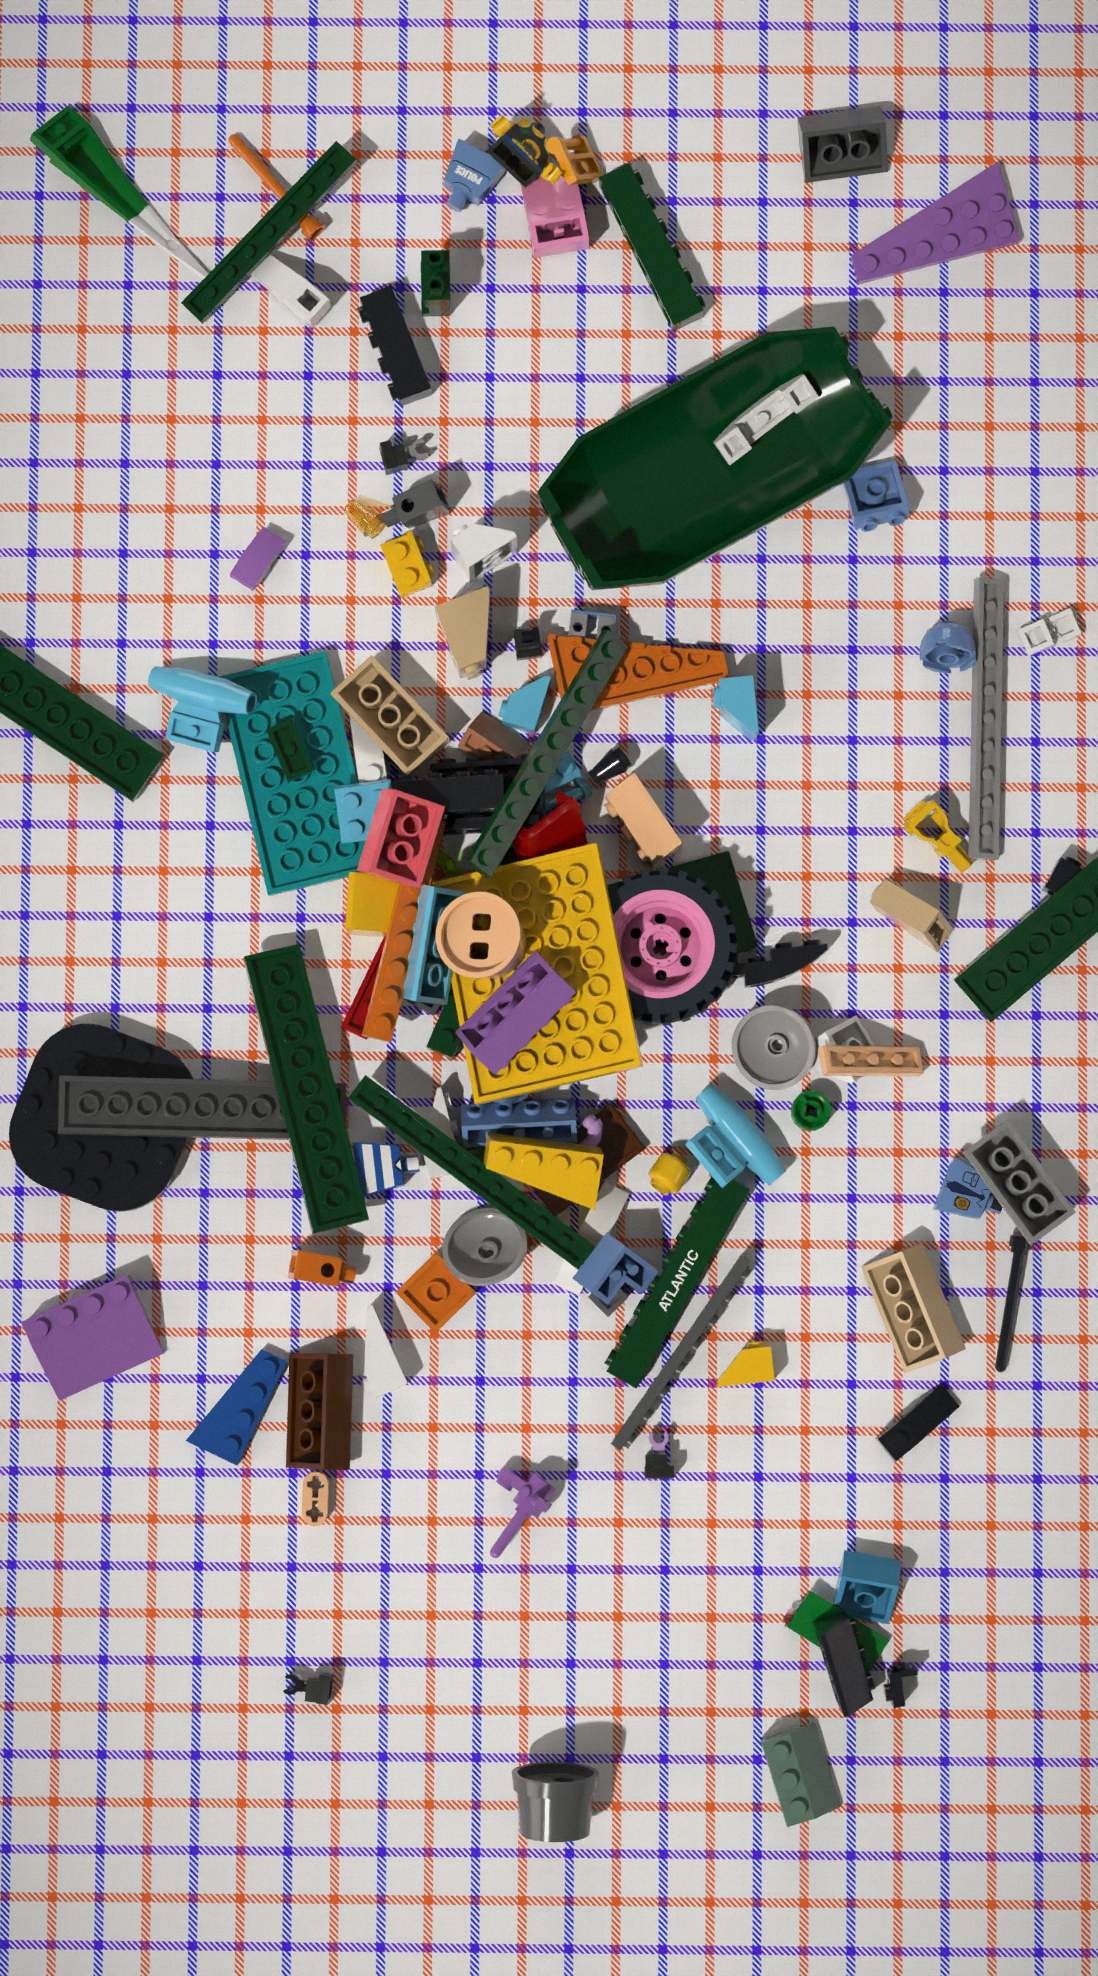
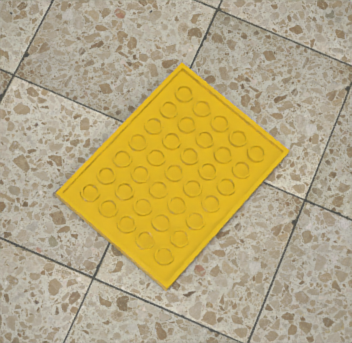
[433,843,643,1105]

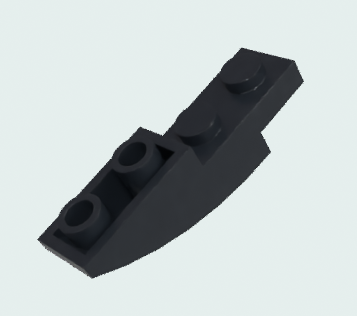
[732,940,828,988]

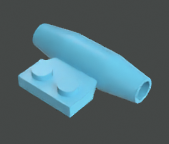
[148,666,258,752]
[685,1084,787,1188]

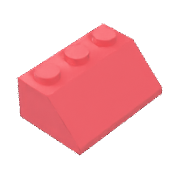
[357,788,445,889]

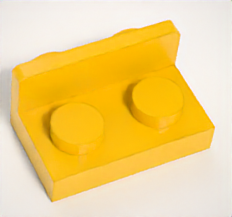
[380,530,435,598]

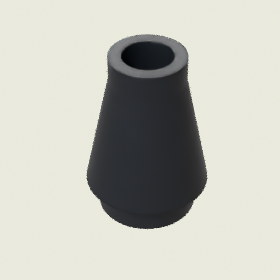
[588,746,632,785]

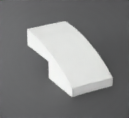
[1017,608,1082,656]

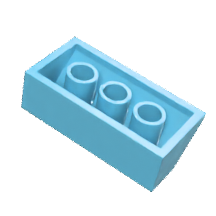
[403,885,466,1005]

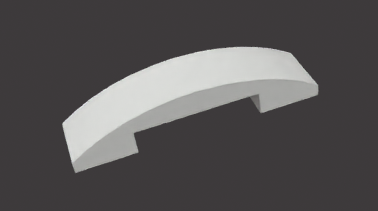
[713,374,819,465]
[554,1181,629,1296]

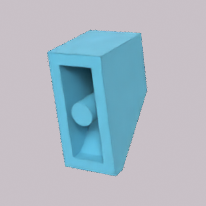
[498,675,551,735]

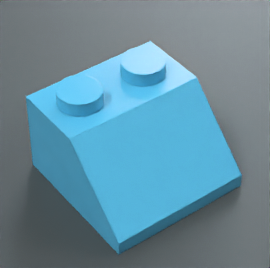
[712,675,759,741]

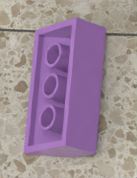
[455,950,576,1075]

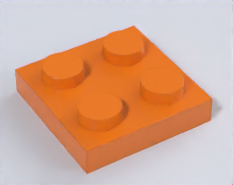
[395,1252,476,1333]

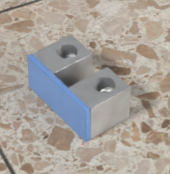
[568,609,616,639]

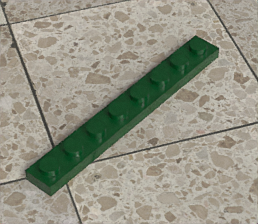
[181,141,357,324]

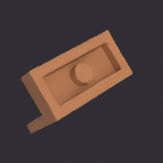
[458,711,528,775]

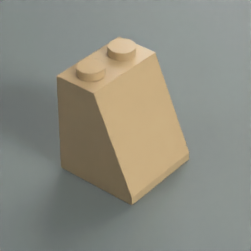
[435,586,490,680]

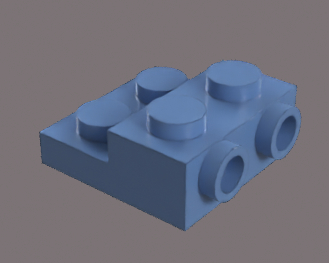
[843,460,909,532]

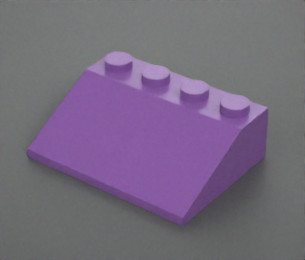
[21,1275,164,1401]

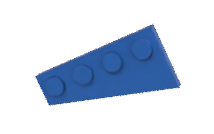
[186,1349,288,1466]

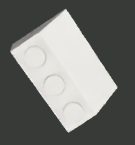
[450,523,517,583]

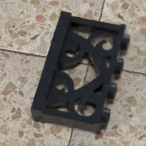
[431,753,545,835]

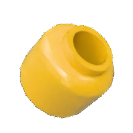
[648,1152,691,1196]

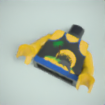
[486,114,563,188]

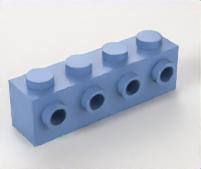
[461,1099,577,1148]

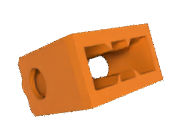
[287,1250,356,1287]

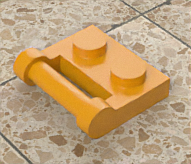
[546,135,603,185]

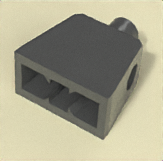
[381,479,451,529]

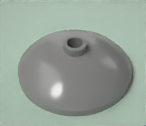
[732,1005,816,1090]
[442,1208,528,1286]

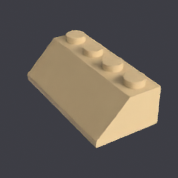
[330,655,449,775]
[861,1243,966,1373]

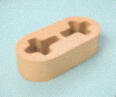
[302,1471,329,1526]

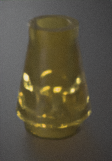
[344,499,386,539]

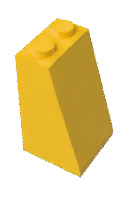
[345,872,438,937]

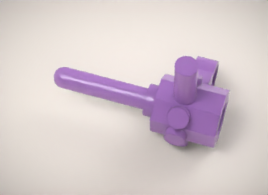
[490,1466,557,1558]

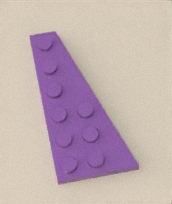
[850,162,1020,285]

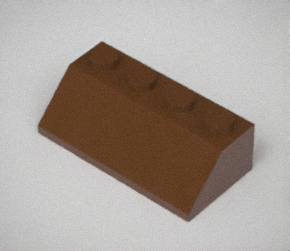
[286,1353,353,1470]

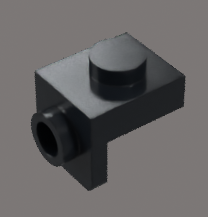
[883,1663,918,1708]

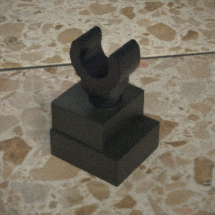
[514,627,542,660]
[283,1673,334,1705]

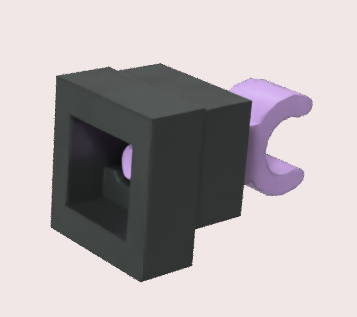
[644,1432,674,1479]

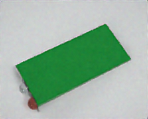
[783,1591,889,1673]

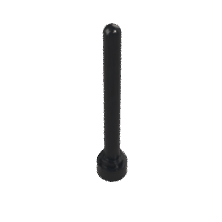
[995,1235,1032,1372]

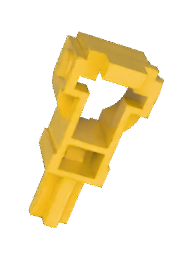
[903,800,974,873]

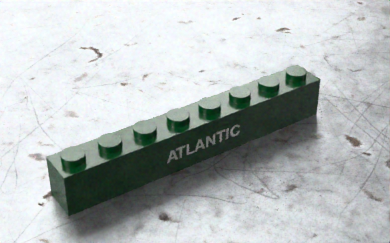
[604,1176,750,1388]

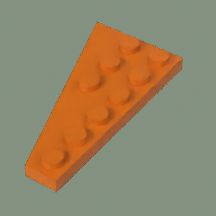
[546,633,730,711]

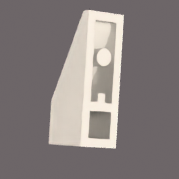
[349,715,388,783]
[362,1305,408,1398]

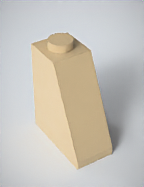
[870,879,954,952]

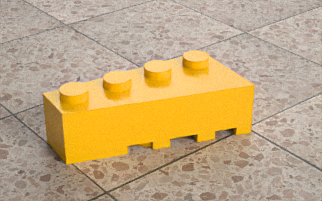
[483,1133,604,1210]

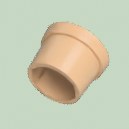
[436,892,526,979]

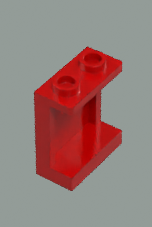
[512,791,588,862]

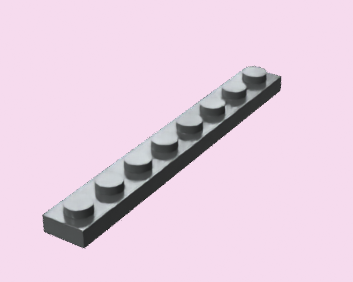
[610,1255,752,1451]

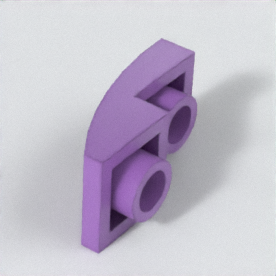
[230,527,286,591]

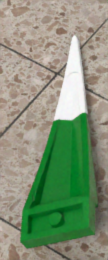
[30,105,208,279]

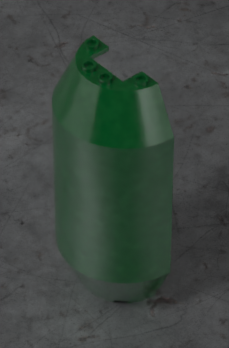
[537,326,893,590]

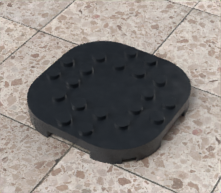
[9,1024,194,1212]

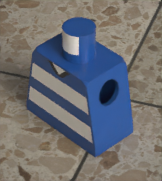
[353,1143,420,1198]

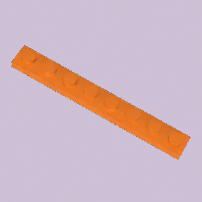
[362,820,446,1043]

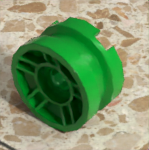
[791,1091,831,1131]

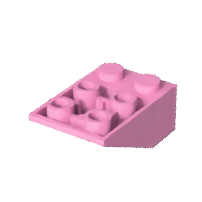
[520,176,589,258]

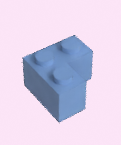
[573,1232,659,1305]

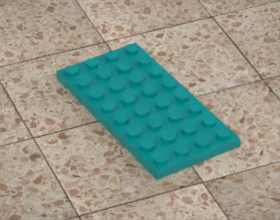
[219,651,366,896]

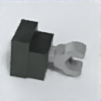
[379,439,428,475]

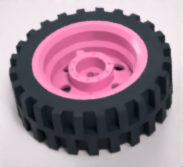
[608,868,737,1026]

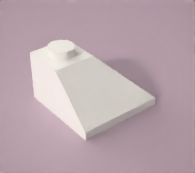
[813,1015,875,1084]

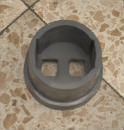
[512,1762,599,1842]

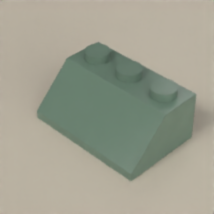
[760,1722,841,1827]

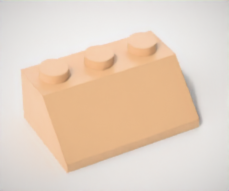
[604,772,682,869]

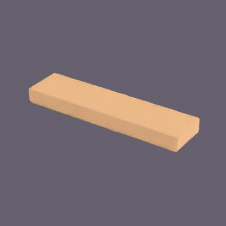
[818,1045,924,1076]

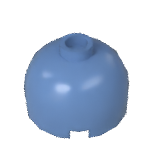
[920,621,976,673]

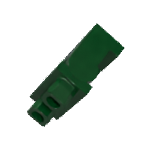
[421,250,451,317]

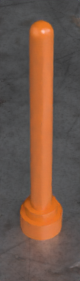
[228,134,325,241]

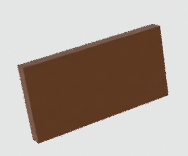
[532,1103,646,1217]

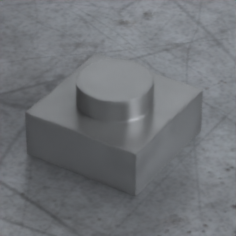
[588,1289,628,1317]

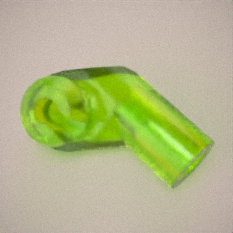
[435,850,462,879]

